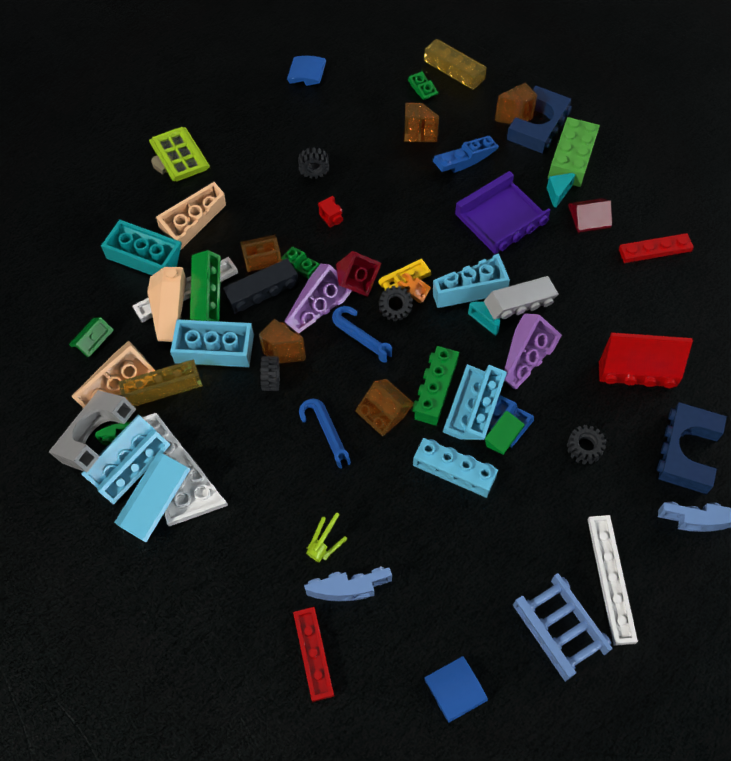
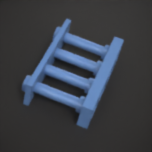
[513,573,613,682]

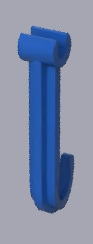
[332,306,392,362]
[299,399,351,469]

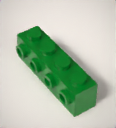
[190,250,221,322]
[412,346,459,426]

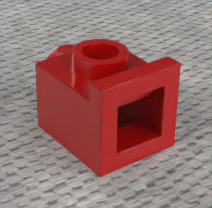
[318,196,343,228]

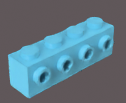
[413,438,498,498]

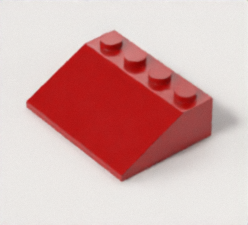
[599,333,693,388]

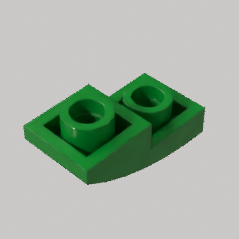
[408,71,438,100]
[281,247,320,279]
[95,422,131,446]

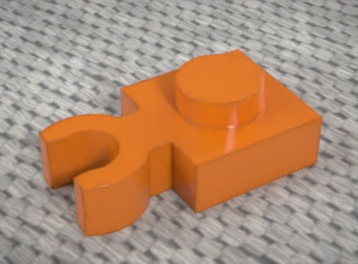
[397,273,431,303]

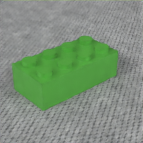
[548,117,600,187]

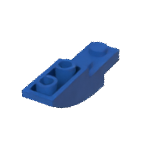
[433,136,499,173]

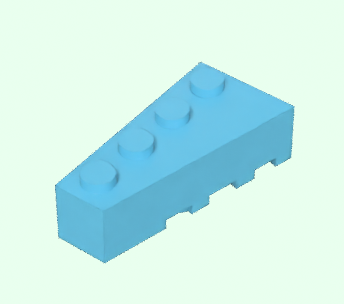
[433,254,510,308]

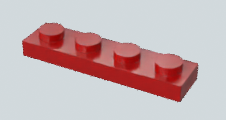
[619,233,694,263]
[293,607,334,702]

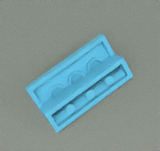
[442,364,507,440]
[81,414,171,504]
[114,451,191,542]

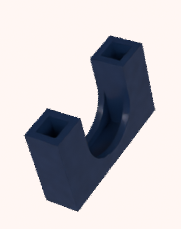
[507,86,572,154]
[657,402,727,494]

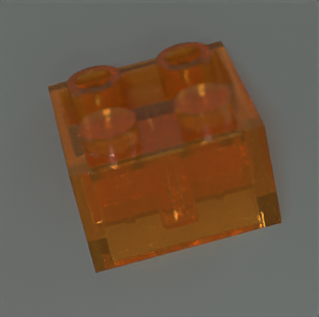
[495,83,537,124]
[404,103,439,142]
[240,235,282,272]
[259,319,306,363]
[355,379,414,436]

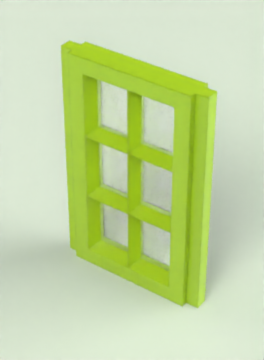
[149,127,210,182]

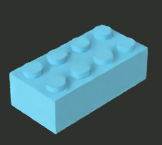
[170,320,254,367]

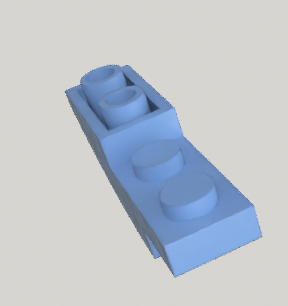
[658,502,731,532]
[304,567,392,601]

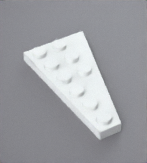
[142,413,228,526]

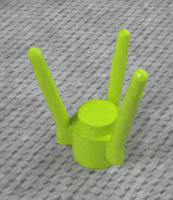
[306,513,347,562]

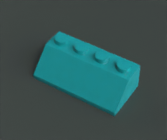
[101,220,182,275]

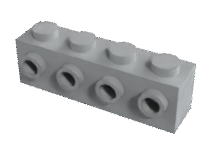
[484,276,559,320]

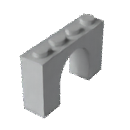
[49,390,136,472]

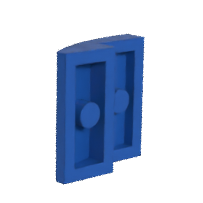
[287,56,326,86]
[487,395,534,448]
[424,656,488,723]

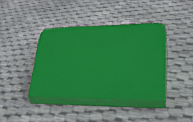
[485,411,525,455]

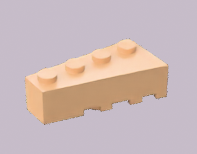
[156,182,226,249]

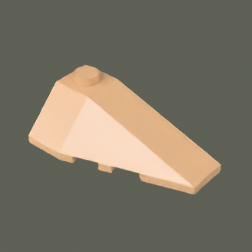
[148,267,187,342]
[72,341,157,408]

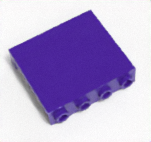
[455,171,550,254]

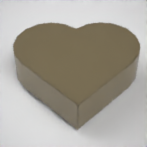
[151,155,173,174]

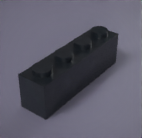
[223,258,299,314]

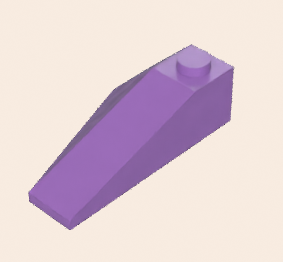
[284,264,352,333]
[504,314,562,389]

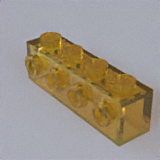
[424,39,486,90]
[118,359,202,407]

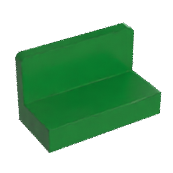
[69,317,114,357]

